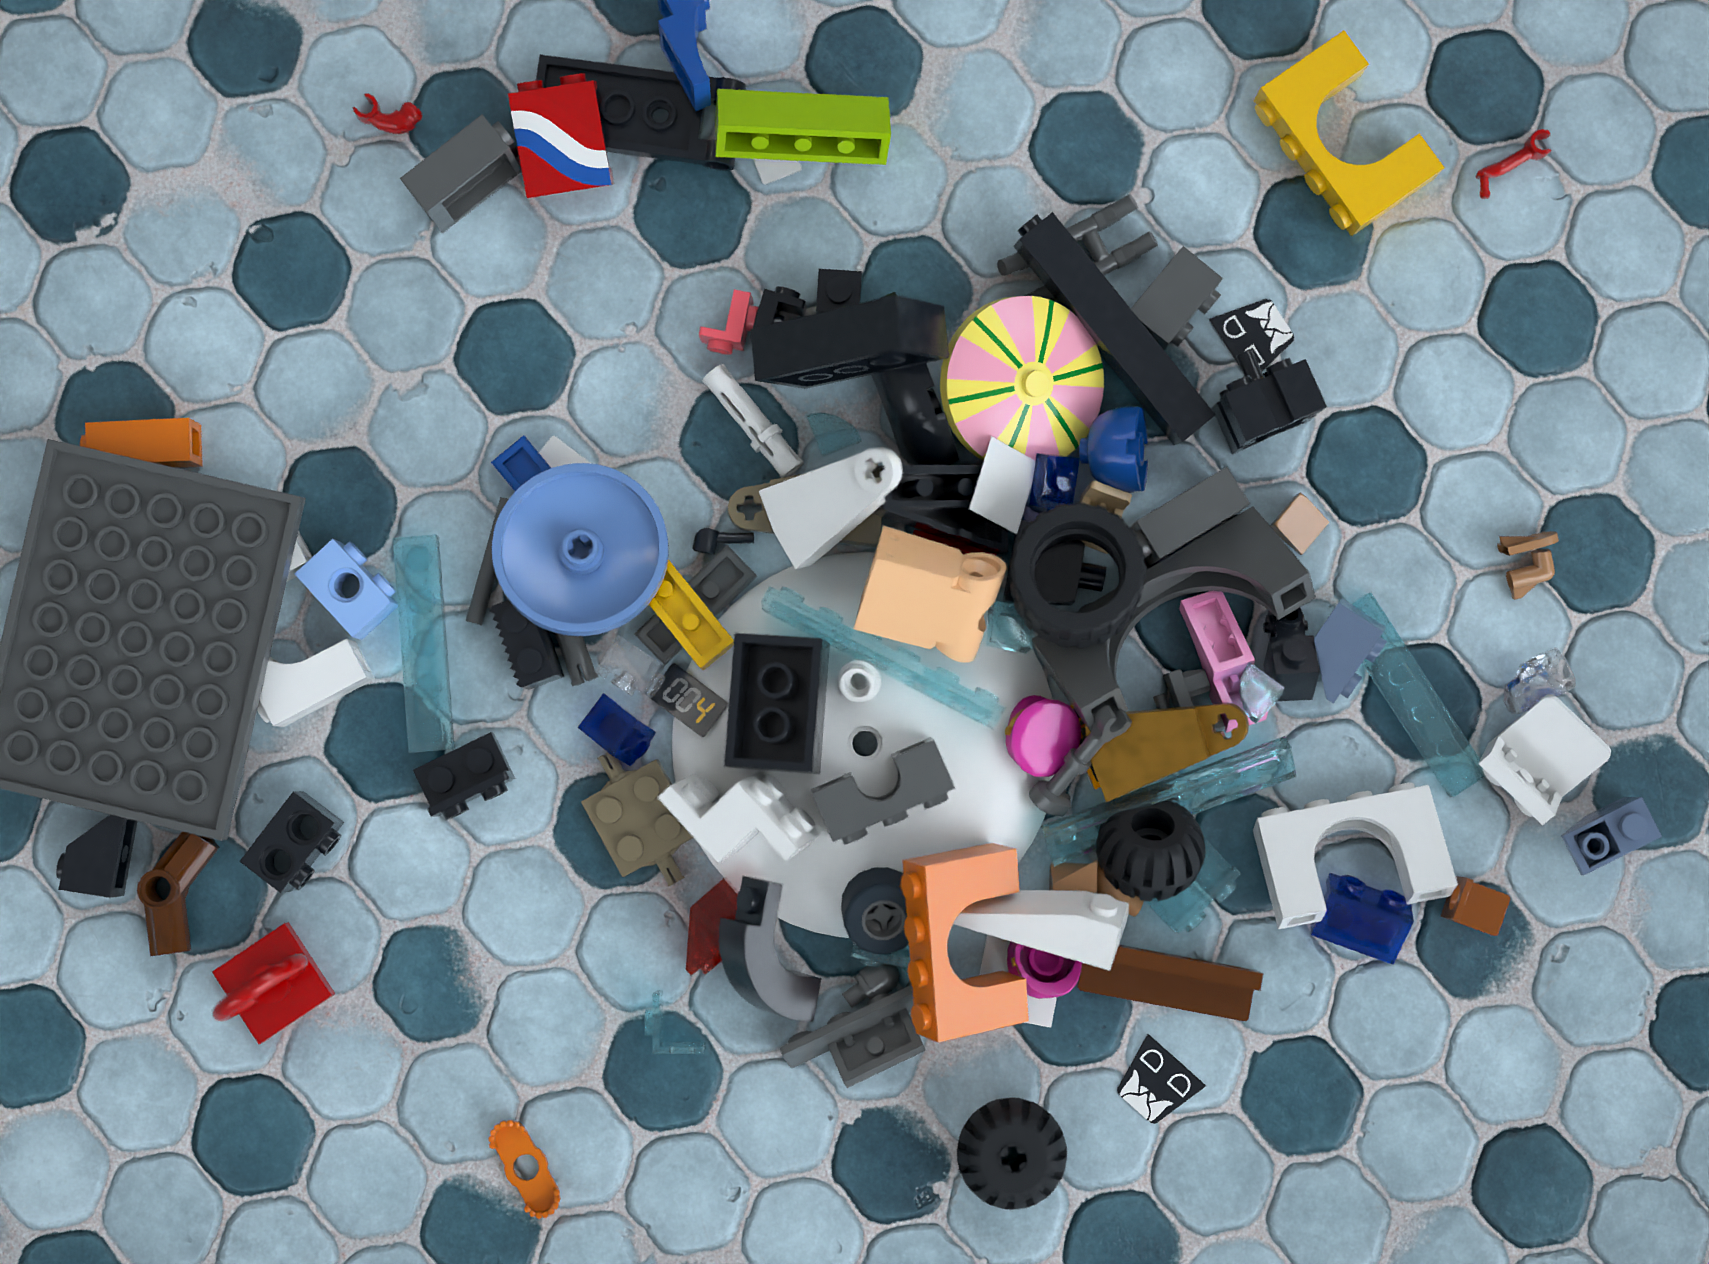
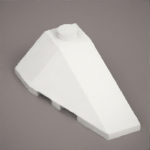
[953,890,1129,970]

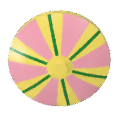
[940,296,1104,469]

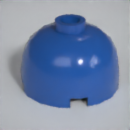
[1079,406,1148,493]

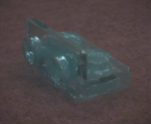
[1145,836,1241,933]

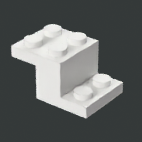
[658,771,819,864]

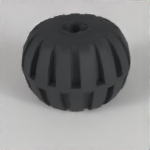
[1096,796,1206,901]
[957,1097,1067,1210]

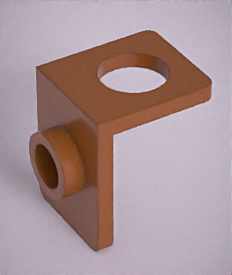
[1440,876,1510,936]

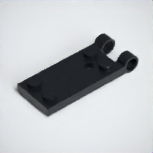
[536,54,746,171]

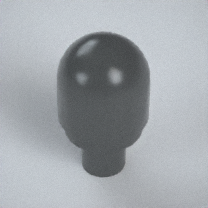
[842,958,900,1008]

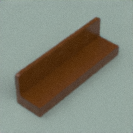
[1077,945,1264,1021]

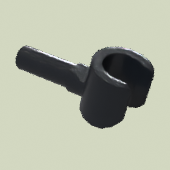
[692,528,754,555]

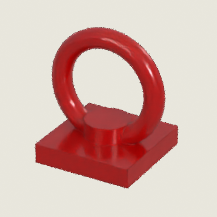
[212,922,335,1044]

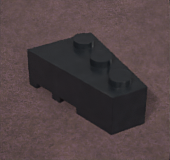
[871,465,1008,553]

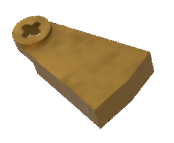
[1085,703,1249,802]

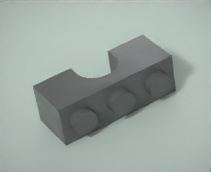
[811,737,955,845]

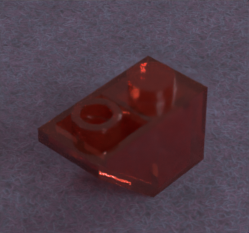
[685,877,739,976]

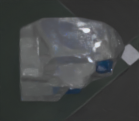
[1503,648,1576,715]

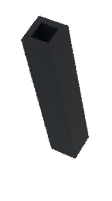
[1013,212,1216,445]

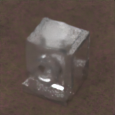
[594,635,666,698]

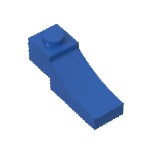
[658,0,711,111]

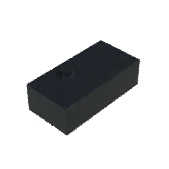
[750,295,949,389]

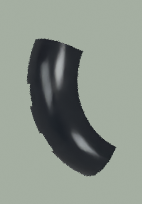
[872,292,960,465]

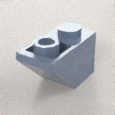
[1314,598,1387,704]
[1561,797,1662,876]

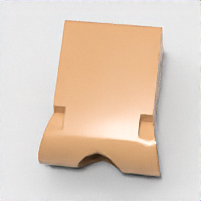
[854,526,1007,663]

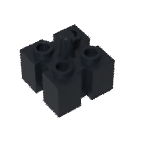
[1212,349,1327,454]

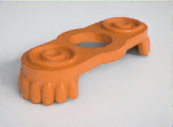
[488,1120,561,1219]

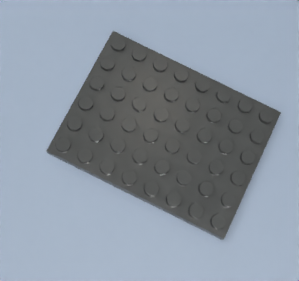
[0,439,306,841]

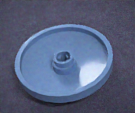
[492,463,669,636]

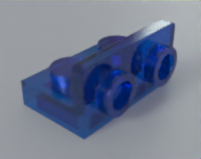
[1310,873,1414,965]

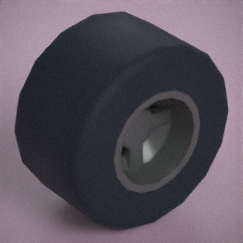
[841,867,909,954]

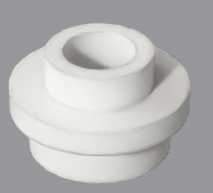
[837,659,882,702]

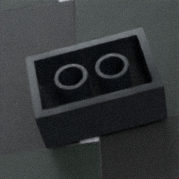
[724,633,830,774]

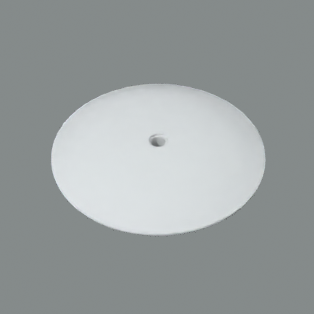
[672,552,1055,938]

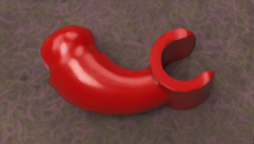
[353,93,422,134]

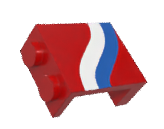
[508,73,614,198]

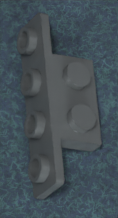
[779,981,926,1088]

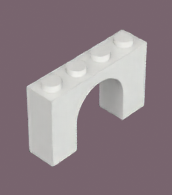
[257,531,375,727]
[1253,783,1458,929]

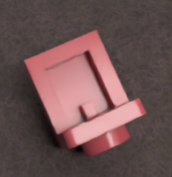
[699,289,759,355]

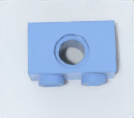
[294,539,400,640]

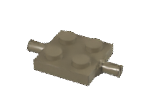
[581,749,694,887]

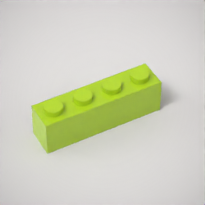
[715,89,891,165]

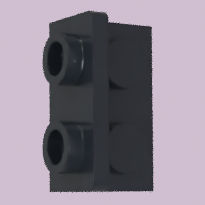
[413,732,516,821]

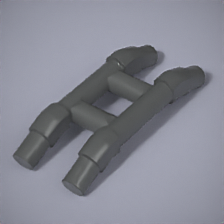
[997,194,1158,302]

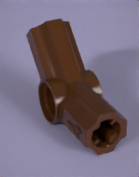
[137,831,220,956]

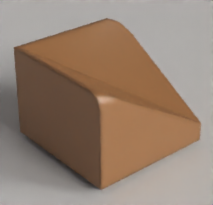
[1049,861,1097,893]

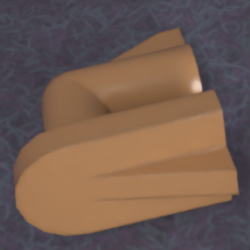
[1497,531,1559,600]

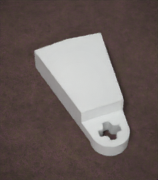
[759,447,902,569]

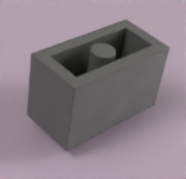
[1131,246,1223,350]

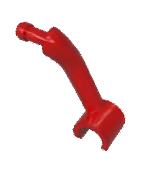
[1475,129,1552,199]

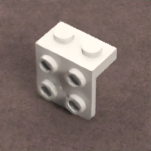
[1478,694,1611,825]

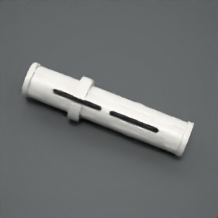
[702,364,804,478]

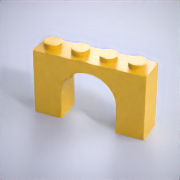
[1253,30,1445,236]

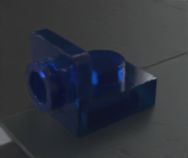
[1029,453,1089,512]
[577,693,656,766]

